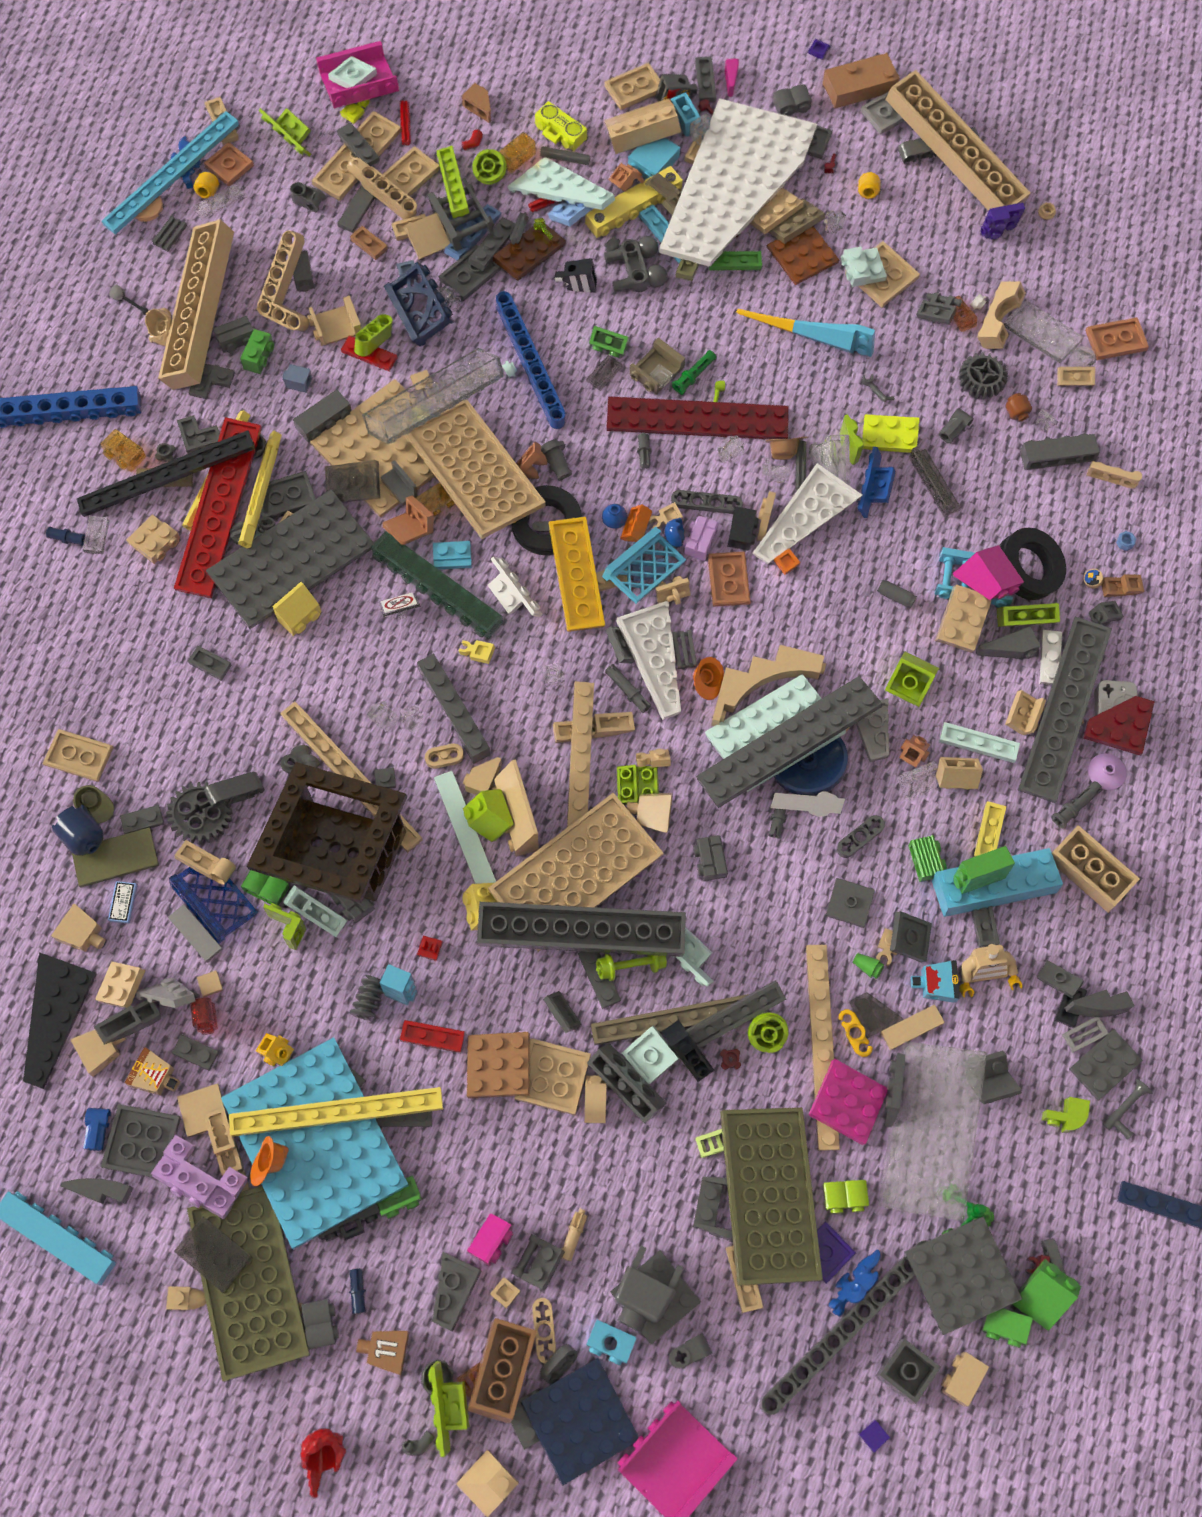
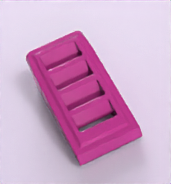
[724,58,739,97]

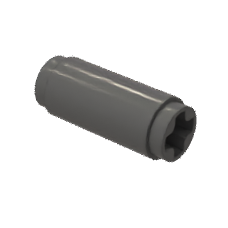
[877,580,917,608]

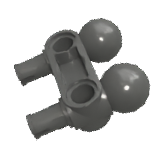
[604,236,668,293]

